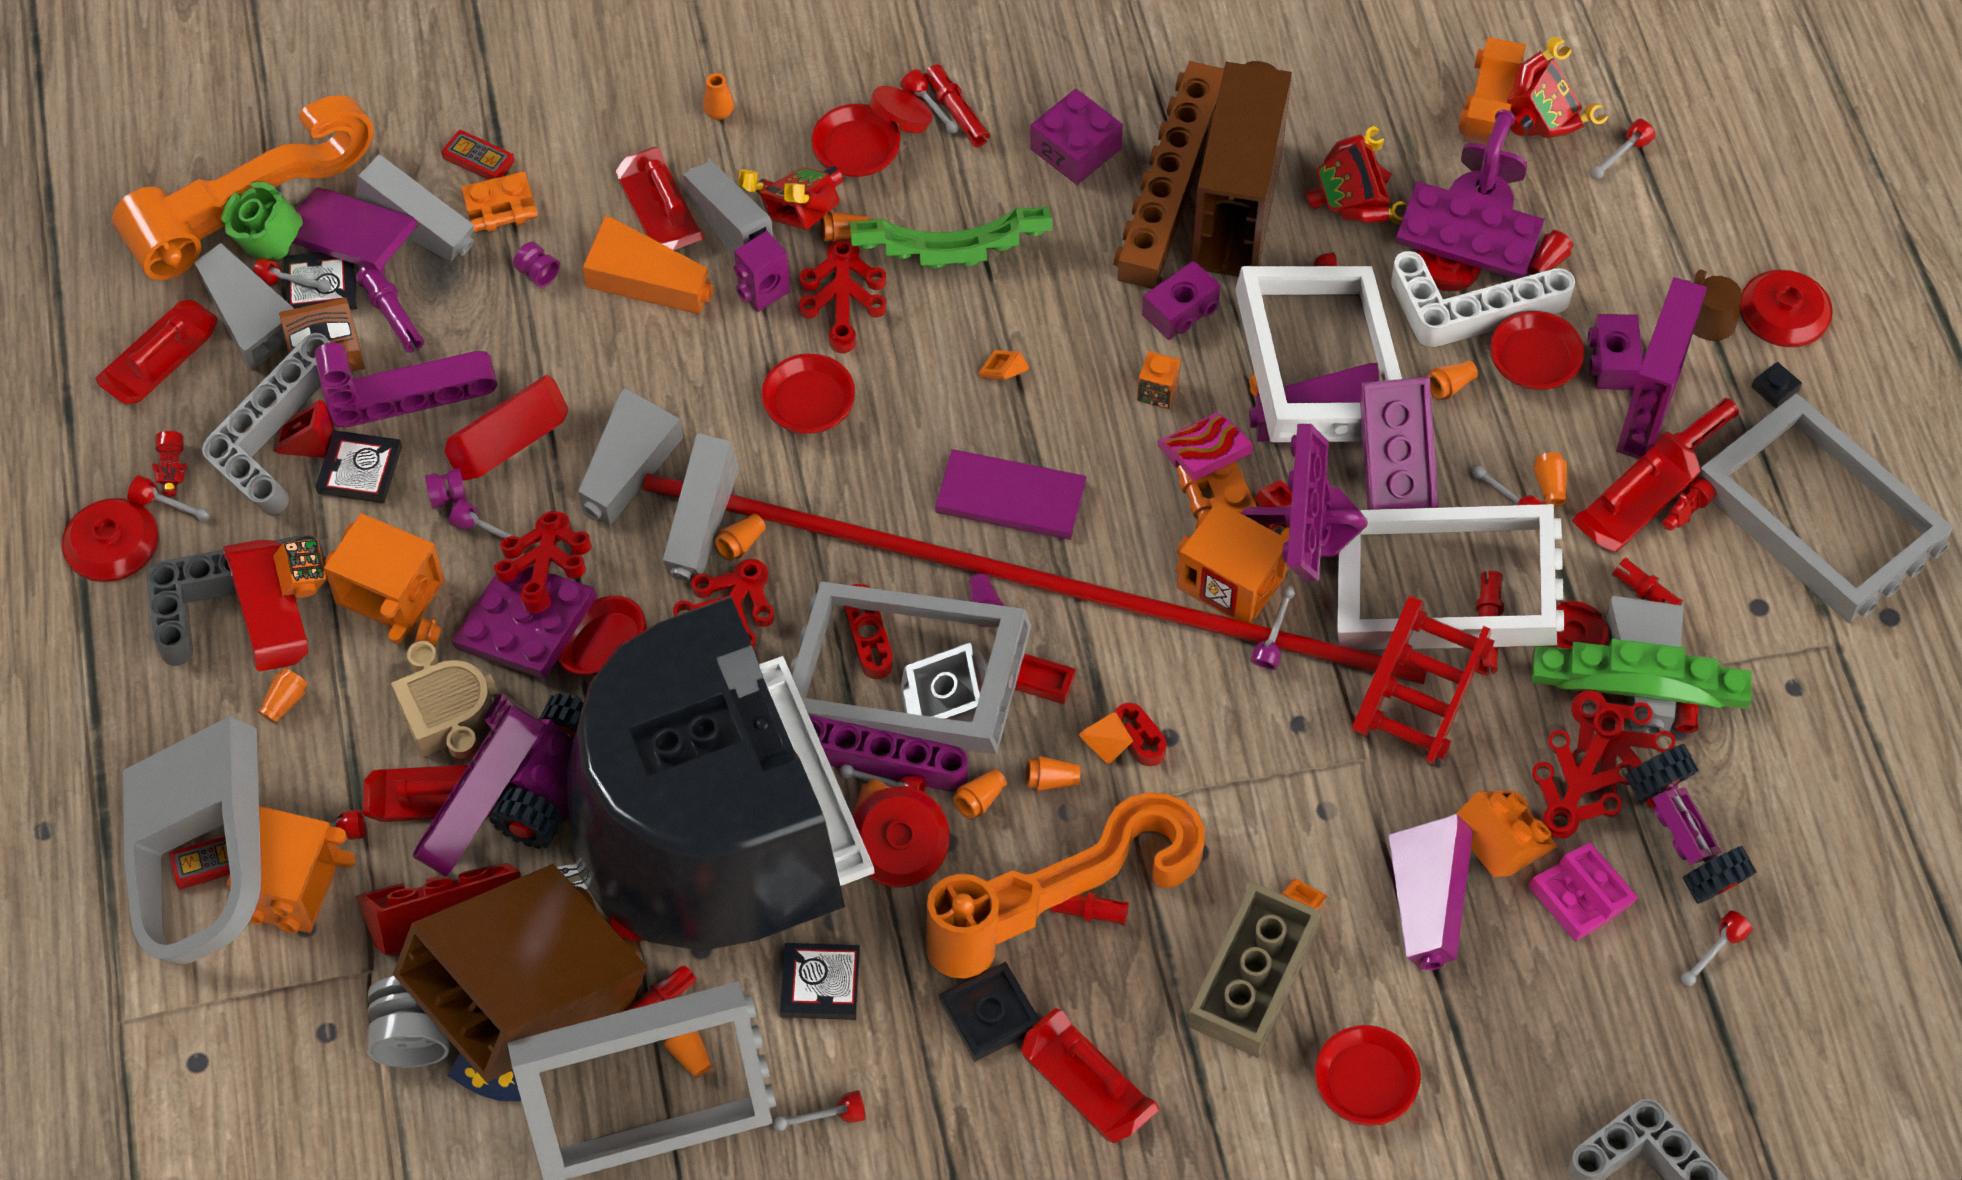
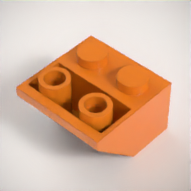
[1456,790,1557,877]

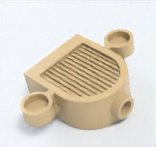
[391,641,498,759]

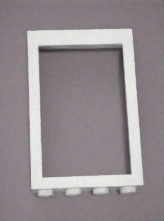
[1235,266,1402,442]
[1338,504,1564,650]

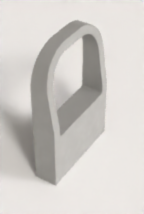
[123,716,261,965]

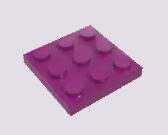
[452,558,598,679]

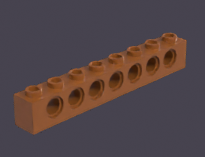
[1113,61,1224,289]

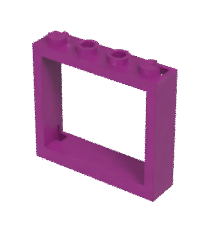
[1616,277,1707,459]

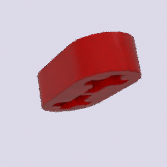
[1114,703,1167,766]

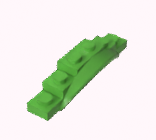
[850,206,1052,269]
[1531,639,1752,709]

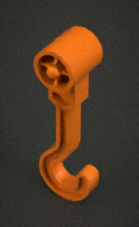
[112,95,374,280]
[925,792,1205,979]

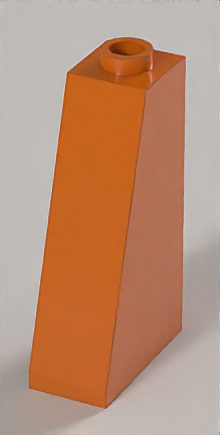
[583,216,714,314]

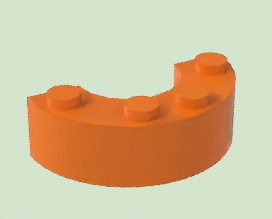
[1458,37,1526,148]

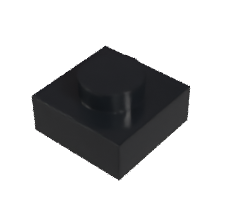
[1751,361,1802,408]

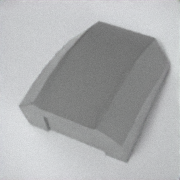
[901,642,987,722]

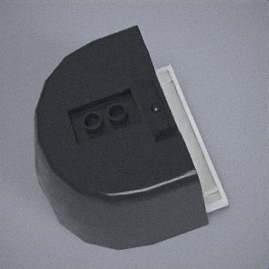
[567,596,875,951]

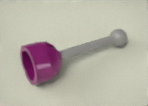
[449,499,529,551]
[1250,585,1295,670]

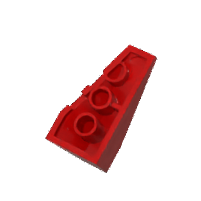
[356,863,521,957]

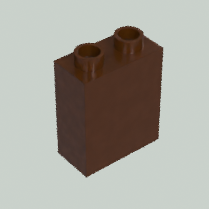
[1191,61,1292,277]
[393,863,648,1083]

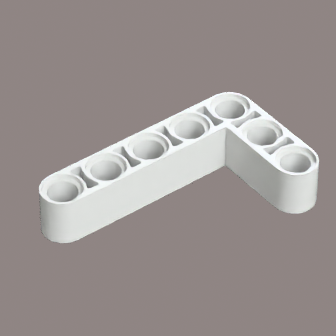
[1391,251,1575,347]

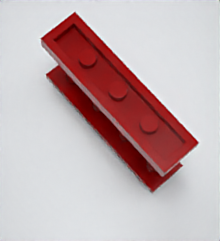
[1351,595,1495,766]

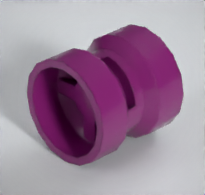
[513,242,560,287]
[425,468,467,509]

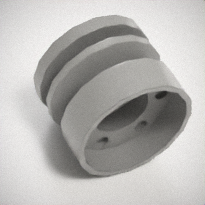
[367,976,449,1068]

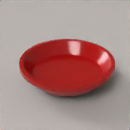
[811,104,901,177]
[1740,270,1833,347]
[1490,311,1584,390]
[762,353,855,434]
[62,498,159,582]
[557,596,647,677]
[853,786,950,888]
[1315,1025,1421,1126]

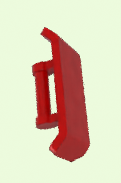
[615,147,705,250]
[95,300,218,404]
[444,374,568,481]
[1572,432,1701,552]
[223,540,308,672]
[362,765,507,822]
[1021,1008,1159,1143]

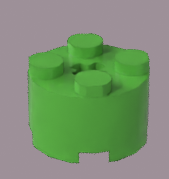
[221,182,303,260]

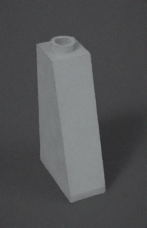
[355,154,474,262]
[683,160,773,258]
[195,243,294,370]
[578,388,683,526]
[663,433,740,582]
[1606,595,1684,734]

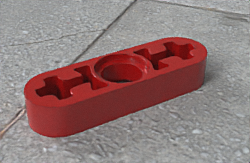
[843,584,893,679]

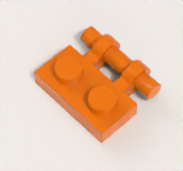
[461,171,538,233]
[1176,461,1257,519]

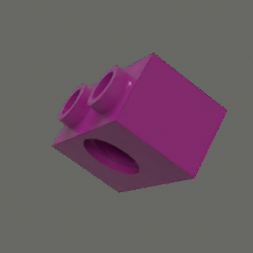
[733,231,790,312]
[1142,261,1221,340]
[1587,314,1643,390]

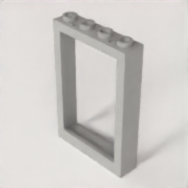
[1698,393,1953,624]
[790,581,1032,755]
[507,981,776,1180]

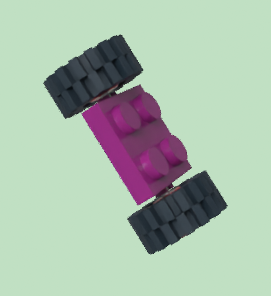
[489,693,584,849]
[1625,744,1757,904]

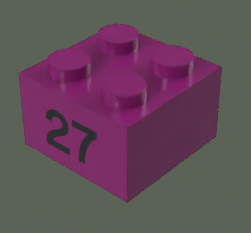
[1030,88,1123,185]

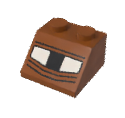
[279,298,365,380]

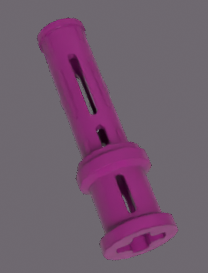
[356,267,424,353]

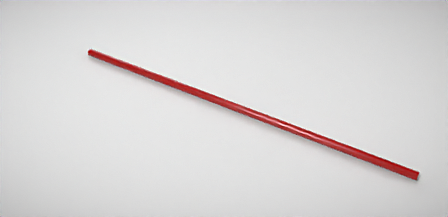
[643,473,1427,685]

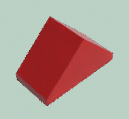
[273,400,334,458]

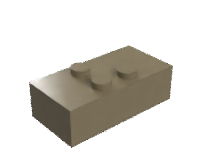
[1188,882,1321,1058]

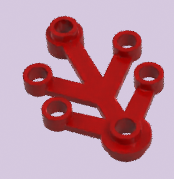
[799,239,886,353]
[494,511,592,613]
[673,559,775,650]
[1571,690,1676,809]
[1532,707,1637,839]

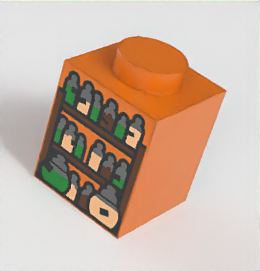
[1137,351,1181,409]
[273,539,327,598]

